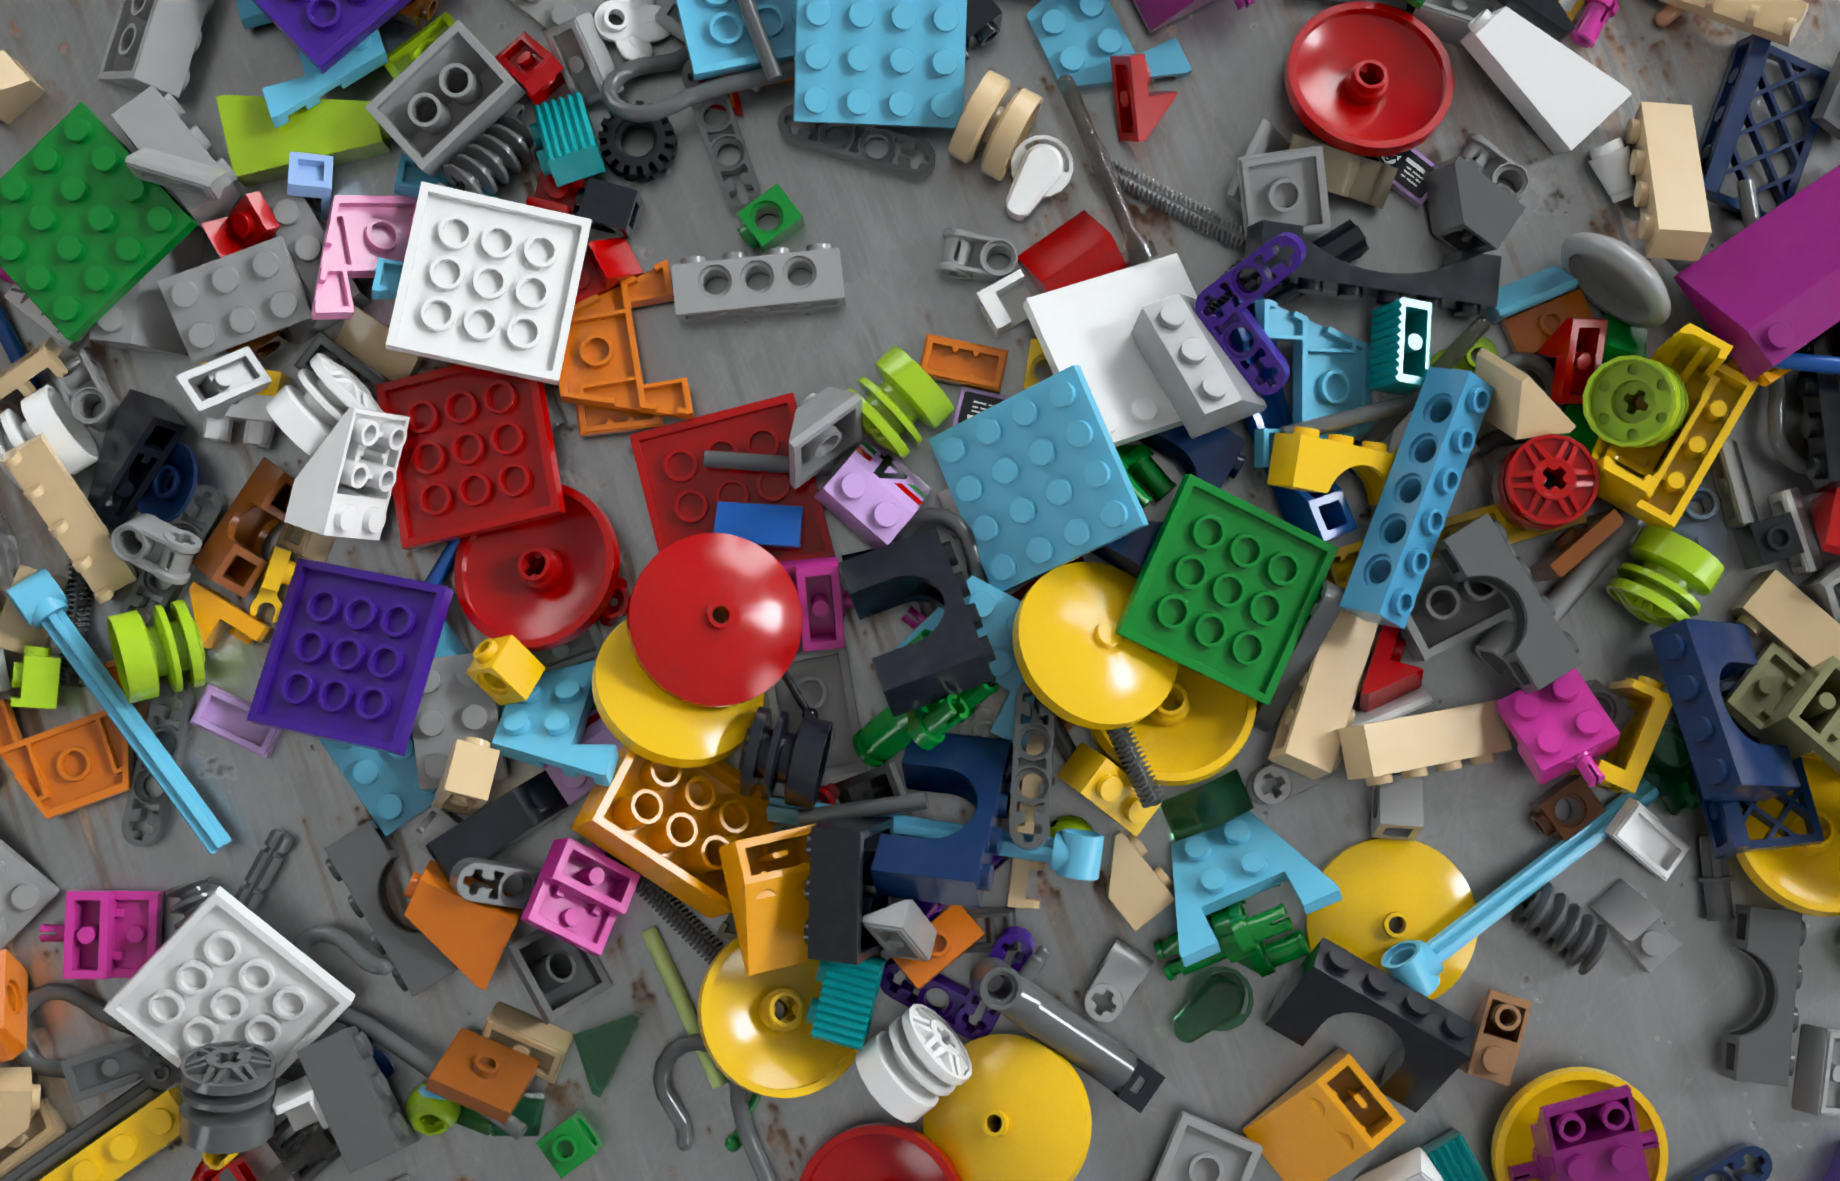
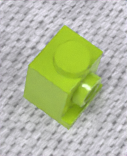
[9,645,61,709]

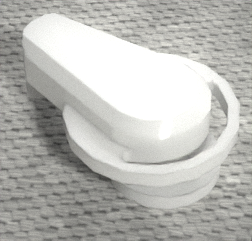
[1006,135,1073,221]

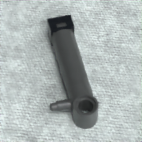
[969,946,1166,1113]

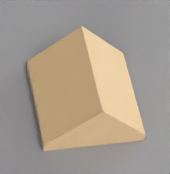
[1475,347,1576,440]

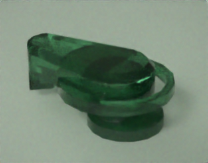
[1643,725,1702,816]
[1170,966,1254,1043]

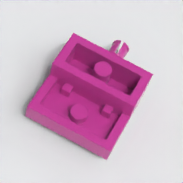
[779,556,854,652]
[1496,668,1620,787]
[520,837,641,956]
[39,890,163,979]

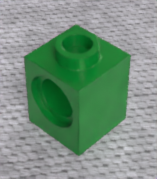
[737,183,805,253]
[536,1109,604,1179]

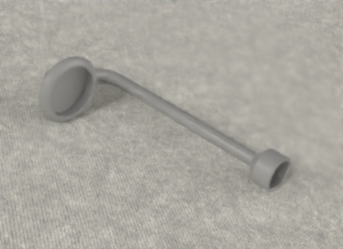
[1475,232,1762,690]

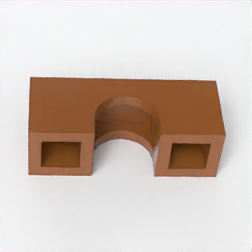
[192,457,296,598]

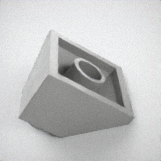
[789,386,862,489]

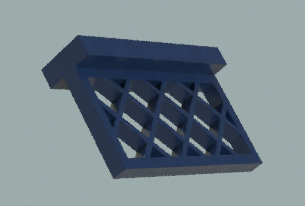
[1698,34,1830,218]
[1680,681,1825,859]

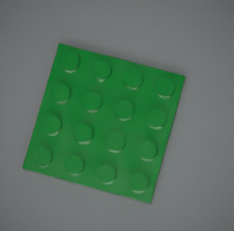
[0,101,199,343]
[1115,474,1339,705]

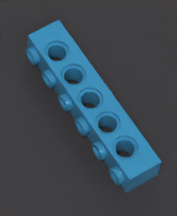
[1339,367,1495,629]

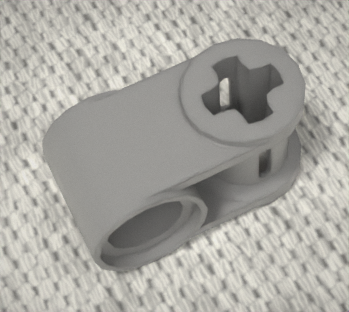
[1459,133,1530,201]
[935,228,1018,284]
[48,347,120,432]
[110,513,202,585]
[1246,761,1333,805]
[1082,937,1154,1022]

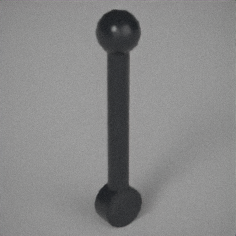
[781,671,819,719]

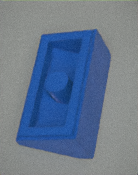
[714,501,803,549]

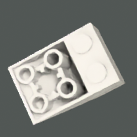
[284,407,410,540]

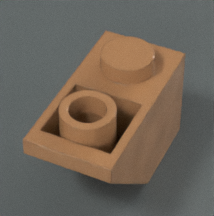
[1458,989,1533,1086]

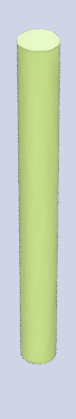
[641,926,728,1089]

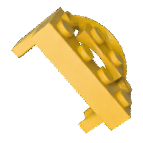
[1591,323,1759,530]

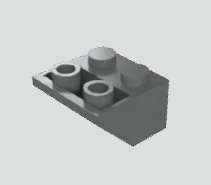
[1423,156,1526,253]

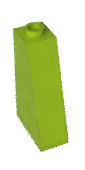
[216,95,392,188]

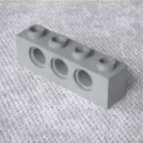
[671,243,846,323]

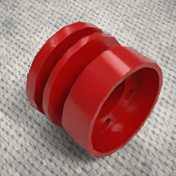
[1491,433,1600,532]

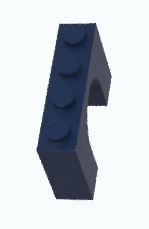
[1091,425,1247,579]
[1649,618,1801,801]
[870,733,1013,908]

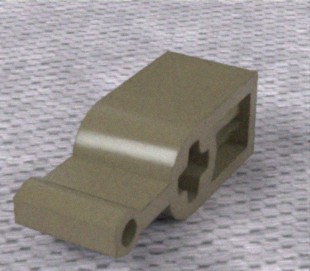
[1287,131,1398,209]

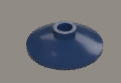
[136,441,198,523]

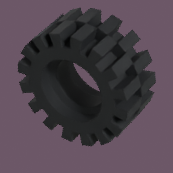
[598,100,677,183]

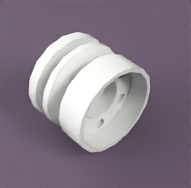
[266,353,383,457]
[0,384,100,492]
[856,1004,972,1123]

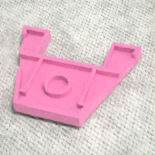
[311,195,418,320]

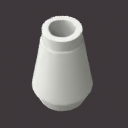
[1588,137,1635,203]

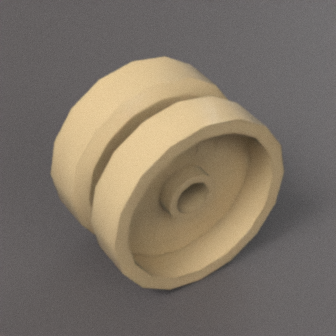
[948,70,1044,181]

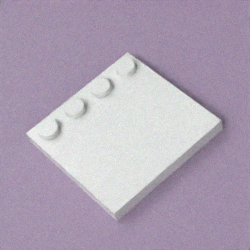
[386,181,592,385]
[1023,253,1197,447]
[103,886,355,1080]

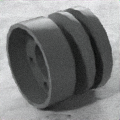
[179,1041,276,1154]

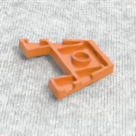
[559,260,694,419]
[0,659,134,819]

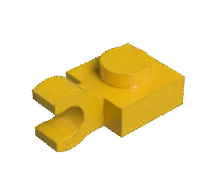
[249,546,296,623]

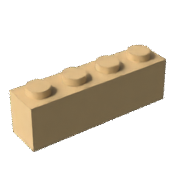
[1625,102,1712,261]
[1728,569,1840,670]
[1268,608,1379,780]
[1338,699,1512,786]

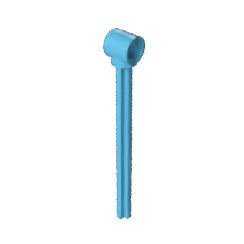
[5,567,233,855]
[1381,778,1659,997]
[766,796,1104,881]

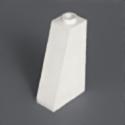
[1460,6,1632,155]

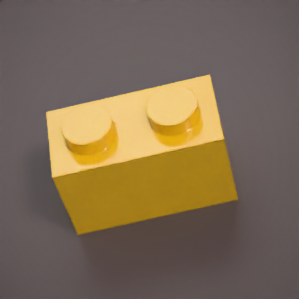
[1056,742,1162,837]

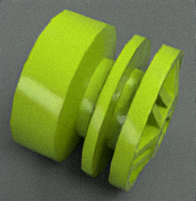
[846,345,955,460]
[1582,355,1689,448]
[1606,524,1724,629]
[107,599,205,704]

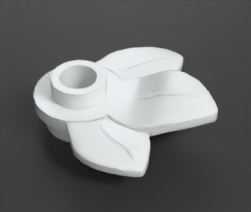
[594,0,672,61]

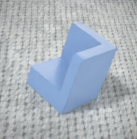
[287,151,333,220]

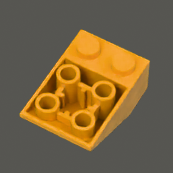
[718,824,816,976]
[1241,1047,1406,1181]

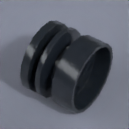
[739,706,833,810]

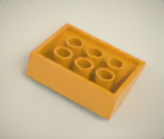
[570,745,776,919]

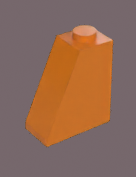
[403,860,522,990]

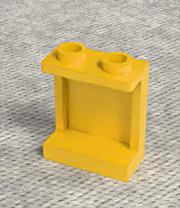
[1570,675,1673,793]

